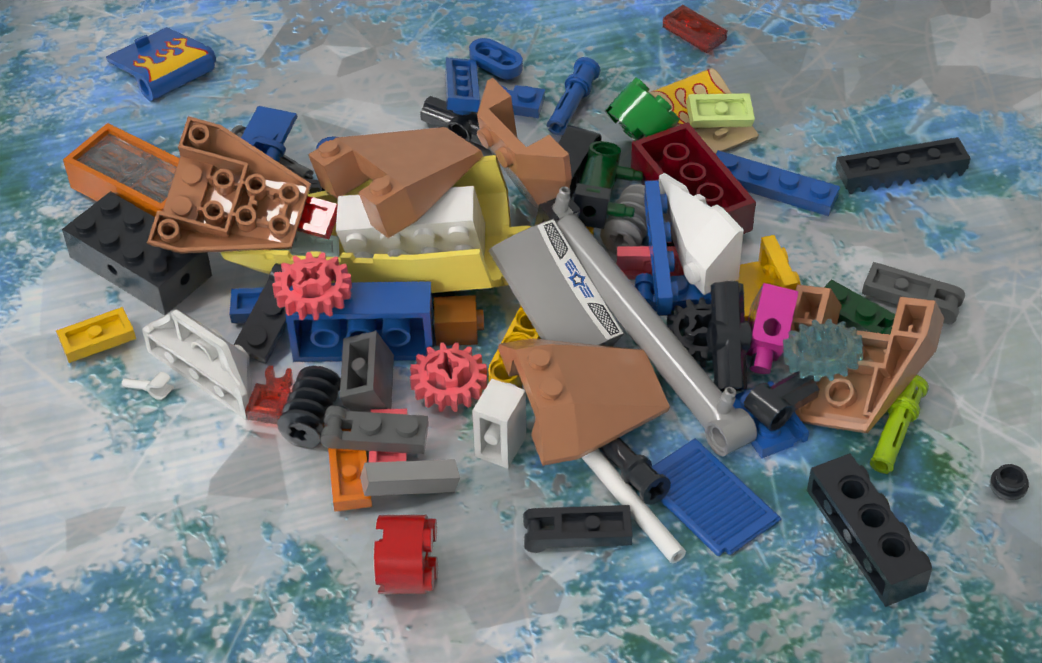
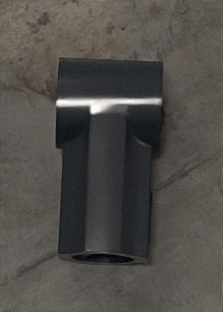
[744,370,820,431]

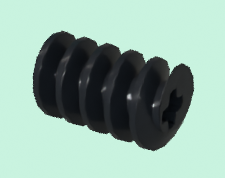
[277,366,341,448]

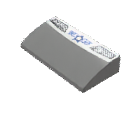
[489,219,624,347]

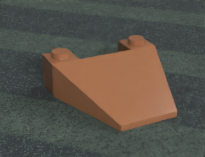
[308,127,483,239]
[790,285,944,434]

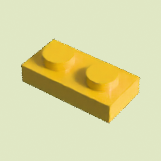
[56,307,136,363]

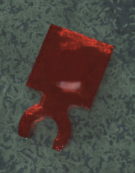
[245,365,293,424]

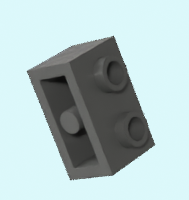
[340,331,394,412]

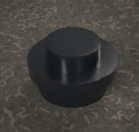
[990,464,1029,500]

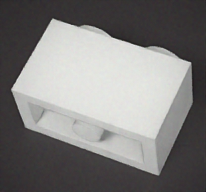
[472,379,526,468]

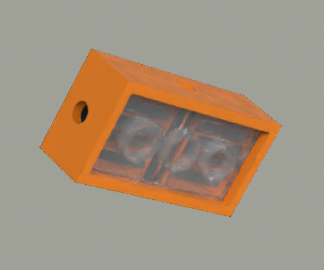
[63,123,180,217]

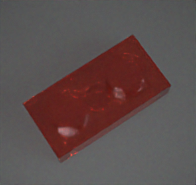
[663,5,728,53]

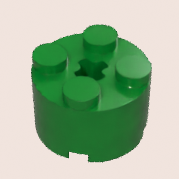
[605,77,680,141]

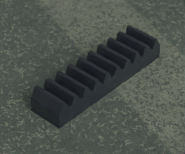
[835,137,971,194]

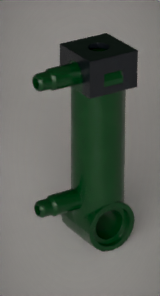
[574,141,643,229]

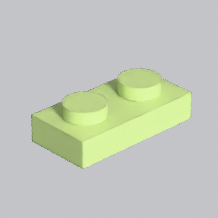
[686,93,755,128]

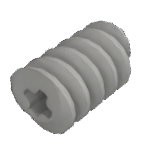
[600,184,647,255]

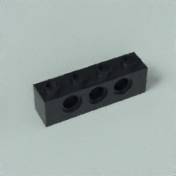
[807,453,932,607]

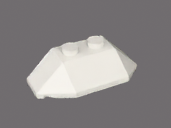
[142,309,252,420]

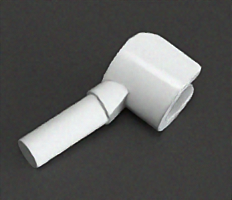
[122,372,174,400]

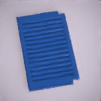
[652,438,781,556]

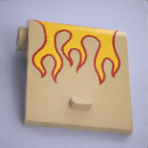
[649,68,759,154]

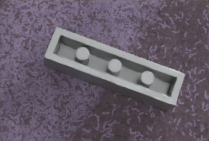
[360,459,460,496]

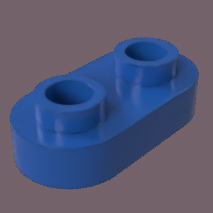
[469,38,523,80]

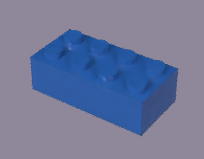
[285,281,434,362]

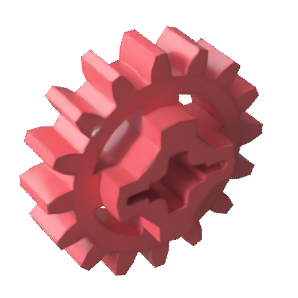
[272,252,352,320]
[410,342,487,412]

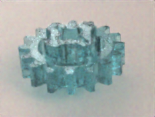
[783,319,863,382]

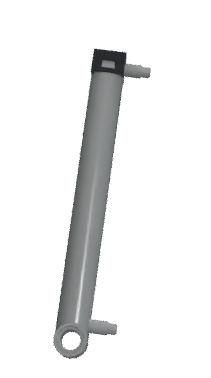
[534,187,757,456]

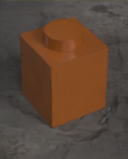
[434,295,484,346]

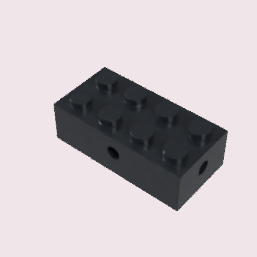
[62,191,212,315]

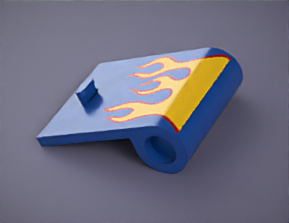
[106,27,216,101]

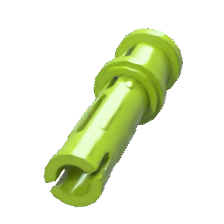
[870,375,929,474]

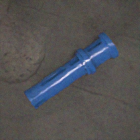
[546,57,601,136]

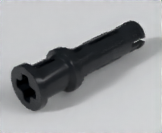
[600,437,671,505]

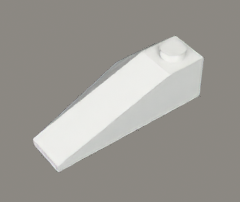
[659,173,744,295]

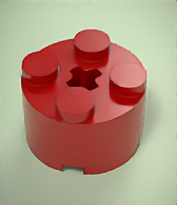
[374,515,438,594]

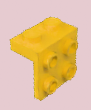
[736,235,801,321]

